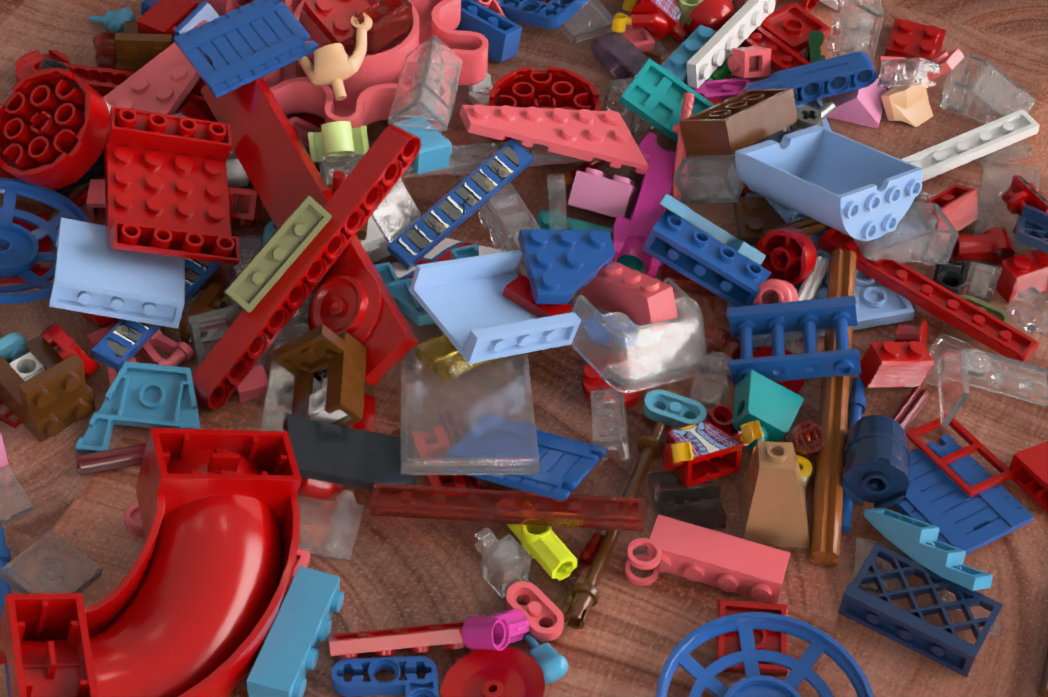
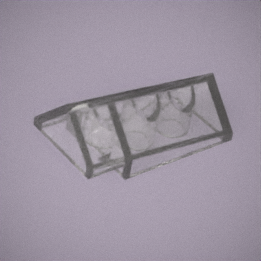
[388,35,463,131]

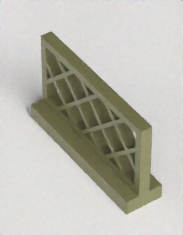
[222,195,333,313]

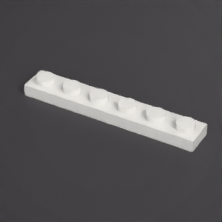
[686,0,775,88]
[901,109,1040,182]

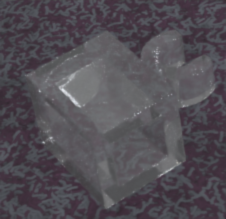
[475,527,532,598]

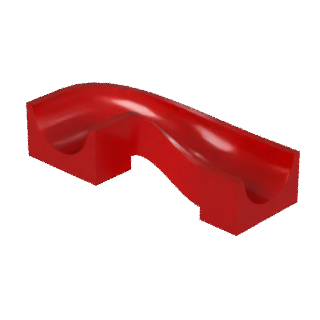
[0,428,302,697]

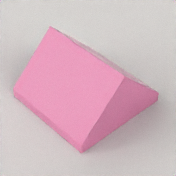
[827,78,887,129]

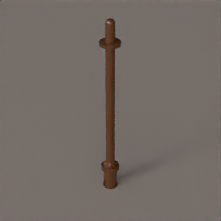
[564,422,665,629]

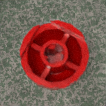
[684,0,736,35]
[756,227,817,286]

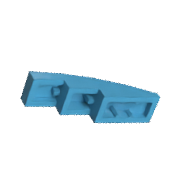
[864,508,993,591]

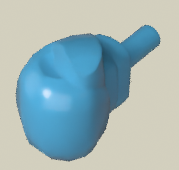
[89,7,135,34]
[524,634,568,685]

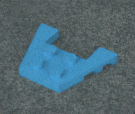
[659,193,766,265]
[374,244,479,326]
[75,361,201,454]

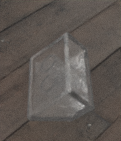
[828,0,884,64]

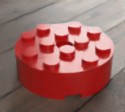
[489,66,601,164]
[0,68,110,190]

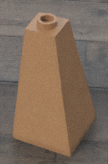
[739,441,810,548]

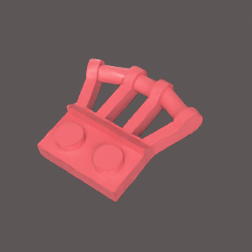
[87,320,194,386]

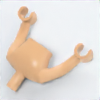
[298,12,373,101]

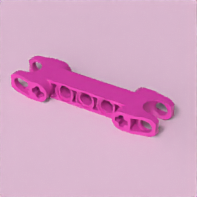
[610,132,694,278]

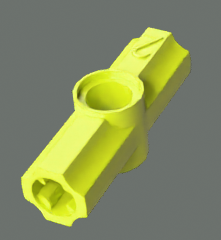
[497,492,577,581]

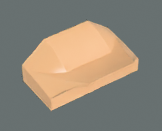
[881,73,933,128]

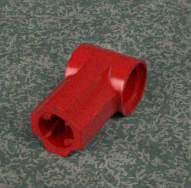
[952,227,1015,266]

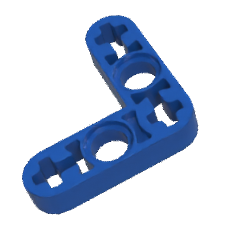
[497,0,590,30]
[331,656,439,697]

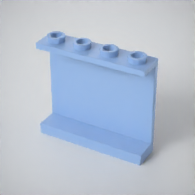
[49,217,185,329]
[409,250,581,364]

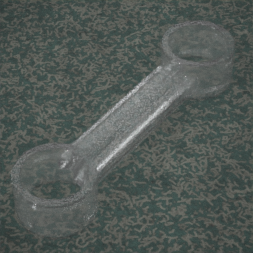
[547,173,567,230]

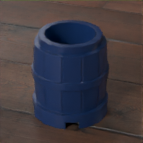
[842,415,910,508]

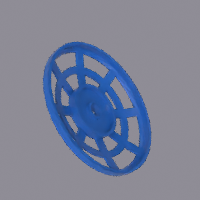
[0,178,91,304]
[656,612,874,697]

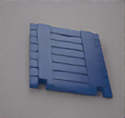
[174,0,319,98]
[442,417,607,501]
[894,434,1034,555]

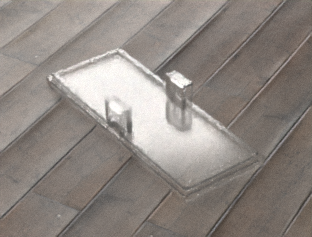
[400,311,540,475]

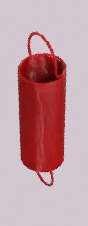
[576,529,607,570]

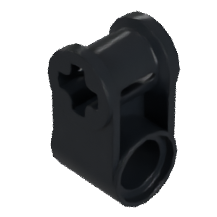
[933,254,969,295]

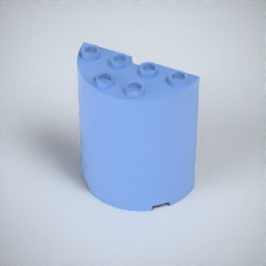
[735,125,923,241]

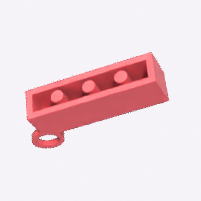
[580,261,678,332]
[624,514,791,604]

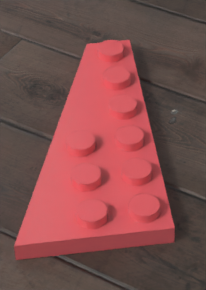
[103,20,211,115]
[459,104,649,175]

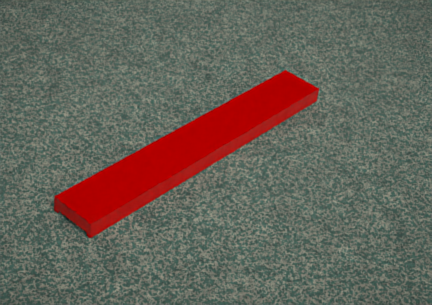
[200,77,420,386]

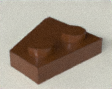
[734,196,787,246]

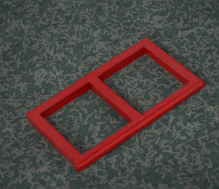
[906,414,1014,497]

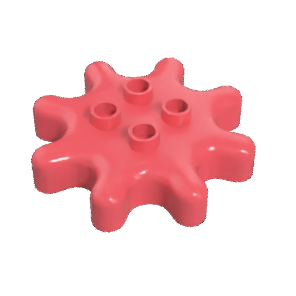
[263,0,489,133]

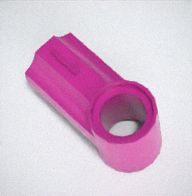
[462,609,530,651]

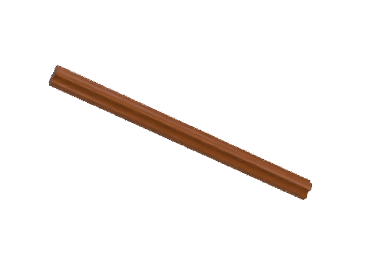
[809,248,857,567]

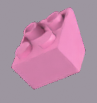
[568,167,639,219]

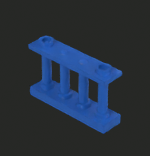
[728,296,861,385]

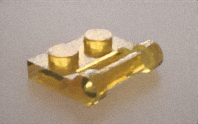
[415,334,503,382]

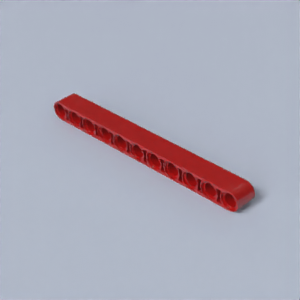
[192,125,421,410]

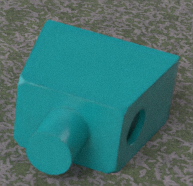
[732,370,804,451]

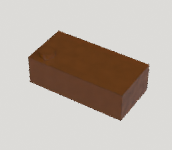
[680,88,798,155]

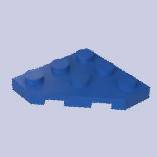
[518,229,615,304]

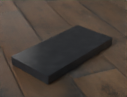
[283,415,417,497]

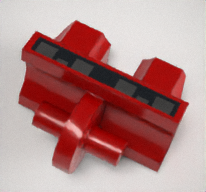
[1001,175,1048,215]

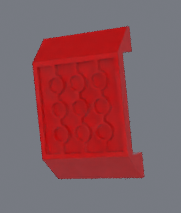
[105,106,240,265]

